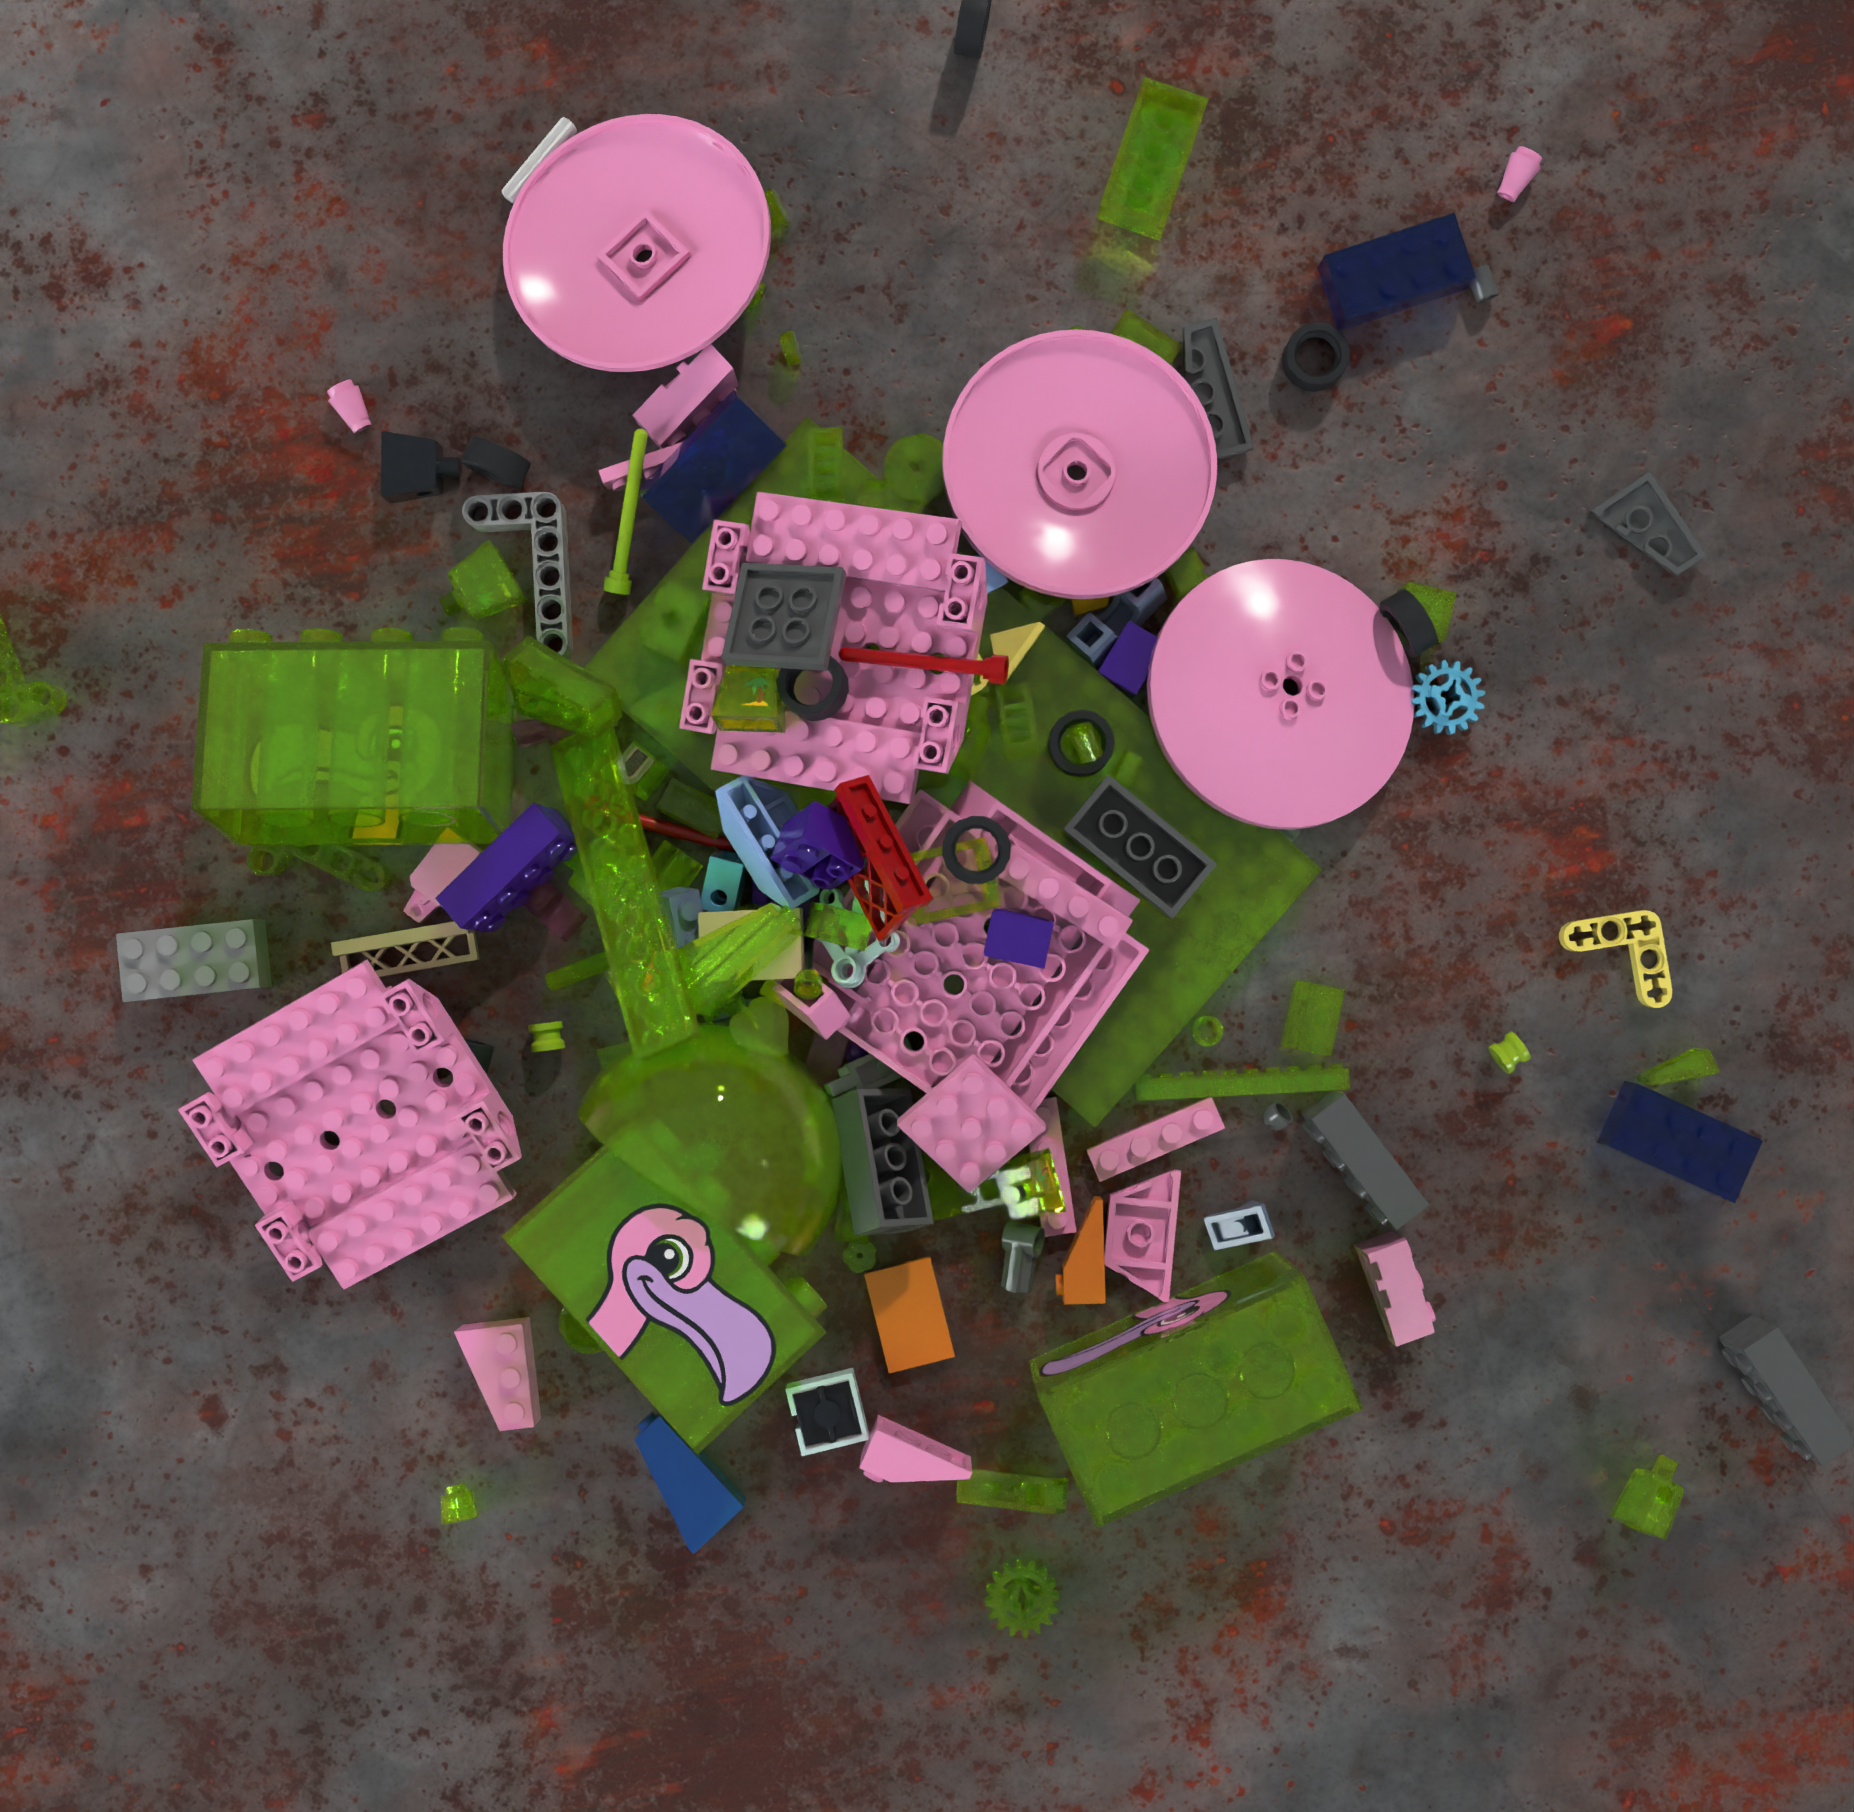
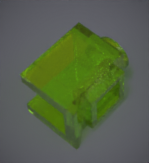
[1164,547,1210,598]

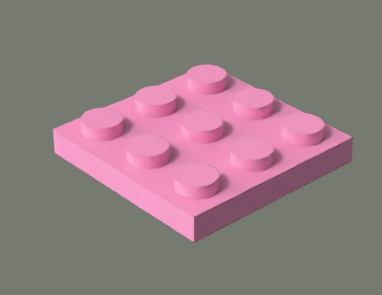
[897,1054,1046,1193]

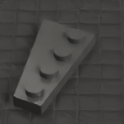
[1183,317,1254,460]

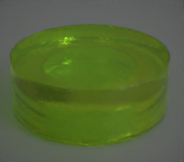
[780,330,803,366]

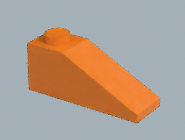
[1055,1196,1106,1305]

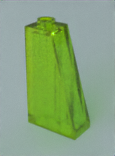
[657,903,803,1016]

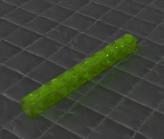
[1134,1064,1350,1101]

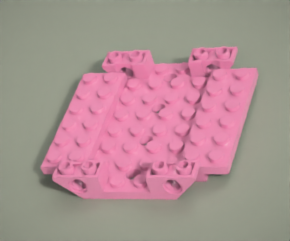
[679,492,987,804]
[804,781,1150,1112]
[178,959,522,1290]

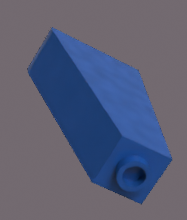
[634,1409,747,1554]

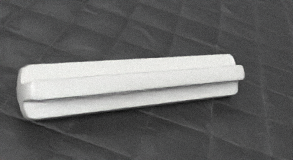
[502,117,577,204]

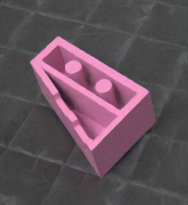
[633,344,739,449]
[1354,1231,1436,1347]
[454,1317,541,1431]

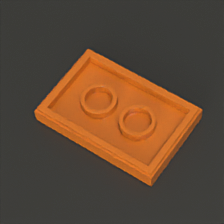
[864,1256,955,1373]

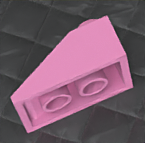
[859,1415,972,1482]

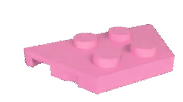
[1104,1169,1181,1302]

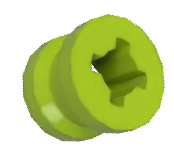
[528,1021,565,1052]
[1488,1031,1531,1074]

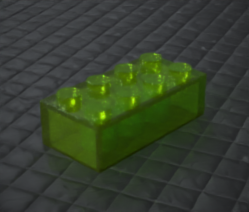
[1097,77,1209,240]

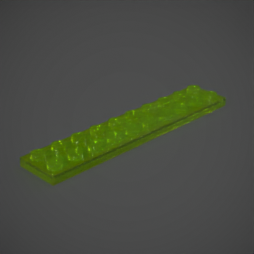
[550,718,701,1063]

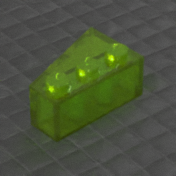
[502,636,622,739]

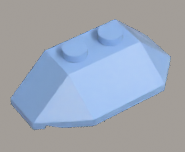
[715,775,819,911]

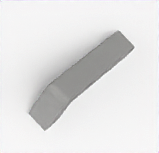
[462,492,573,663]

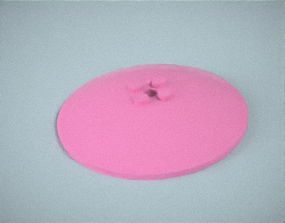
[503,114,771,372]

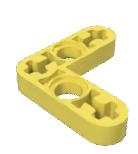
[1559,910,1672,1008]

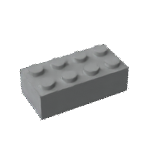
[116,919,272,1002]

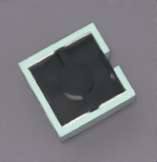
[785,1368,869,1456]

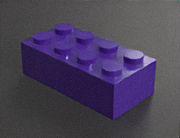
[435,803,584,933]

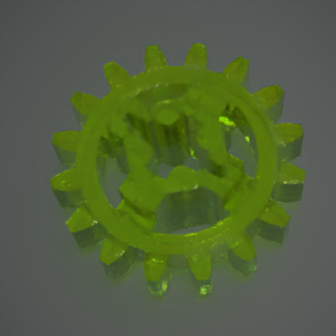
[985,1559,1060,1638]

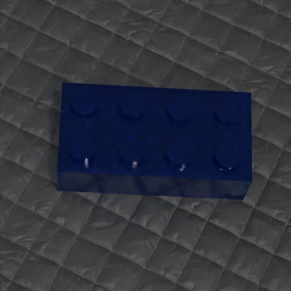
[1318,213,1476,331]
[640,389,787,544]
[1597,1081,1763,1203]

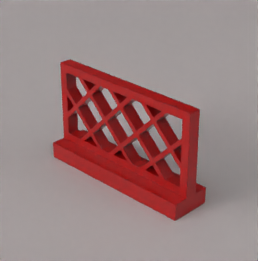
[827,775,933,941]

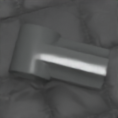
[1001,1220,1045,1293]

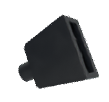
[381,431,462,503]

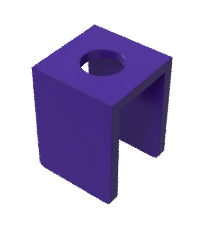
[1095,622,1157,699]
[984,908,1054,968]

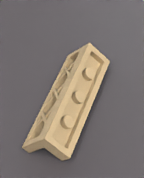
[331,921,480,977]

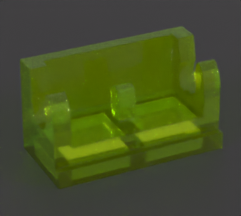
[625,840,703,914]

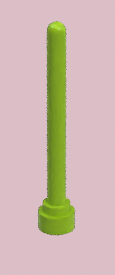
[603,428,648,595]

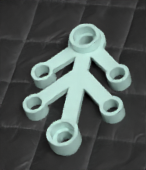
[814,856,900,989]

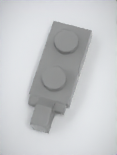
[824,1037,913,1097]

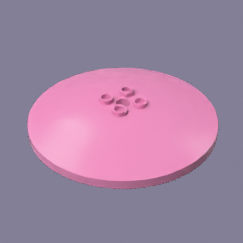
[942,329,1217,599]
[1147,559,1414,830]

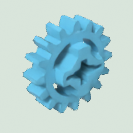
[1411,660,1485,735]

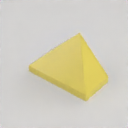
[990,622,1045,686]

